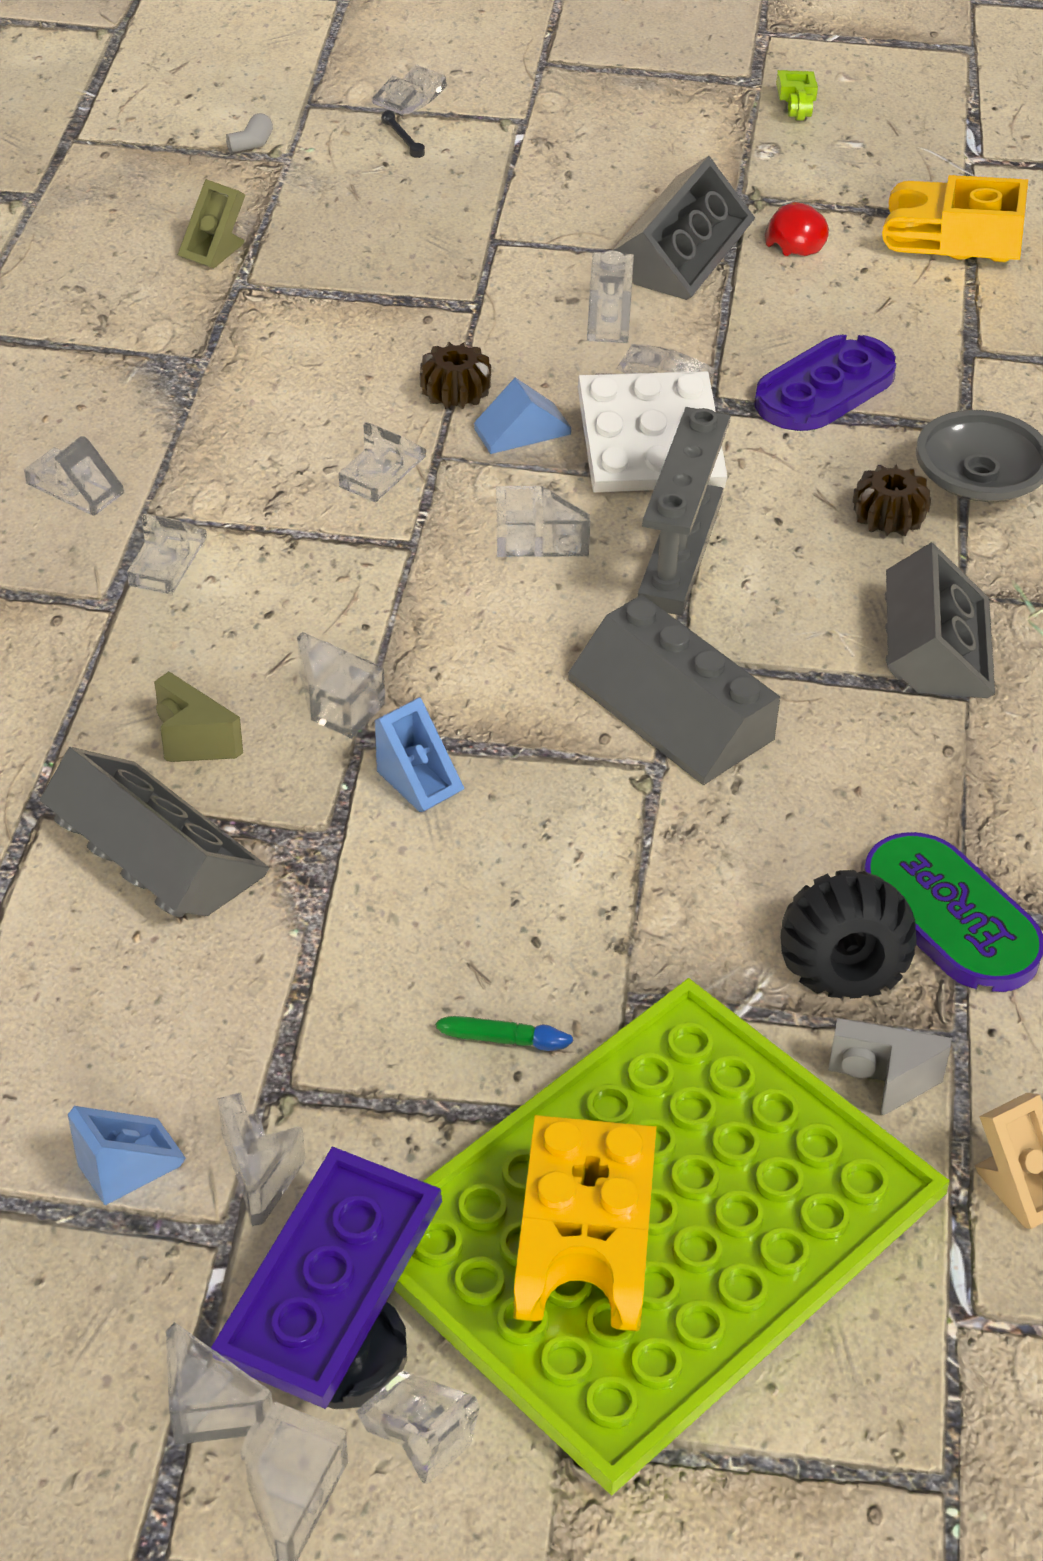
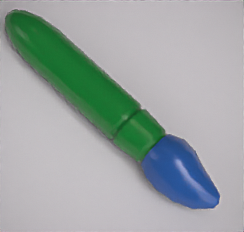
[435,1016,573,1051]

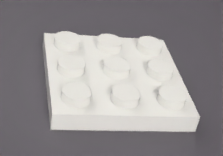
[577,371,727,493]

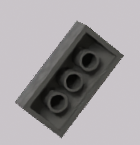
[610,156,755,300]
[568,594,780,785]
[40,746,270,917]

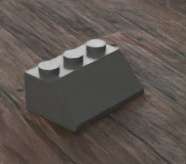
[885,542,995,698]

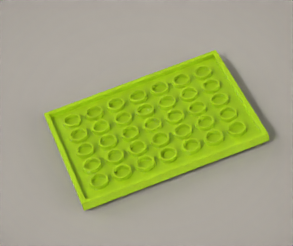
[394,978,950,1496]

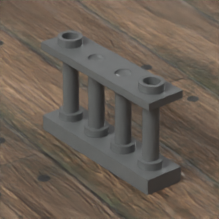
[638,407,731,616]

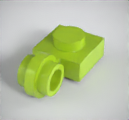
[776,70,818,121]

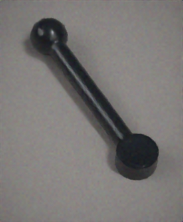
[381,110,425,158]

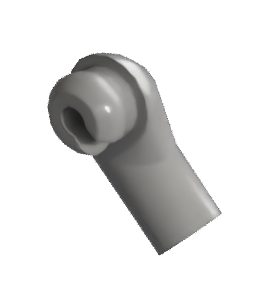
[226,113,273,153]

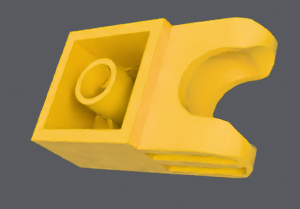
[882,175,1029,262]
[513,1115,656,1331]

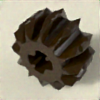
[420,342,491,409]
[852,464,931,536]

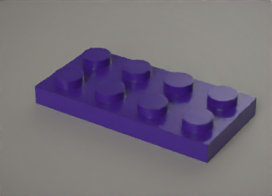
[210,1146,442,1409]

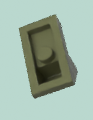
[177,179,245,269]
[154,671,243,762]

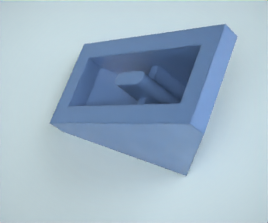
[474,377,571,454]
[375,697,465,812]
[68,1106,186,1205]

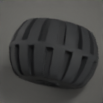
[780,870,916,999]

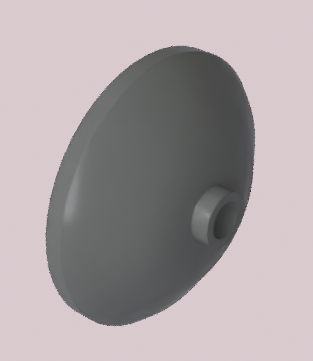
[916,410,1043,502]

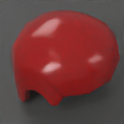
[765,202,829,256]

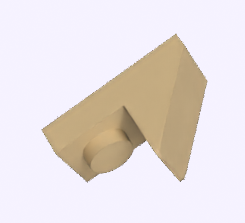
[975,1093,1043,1229]

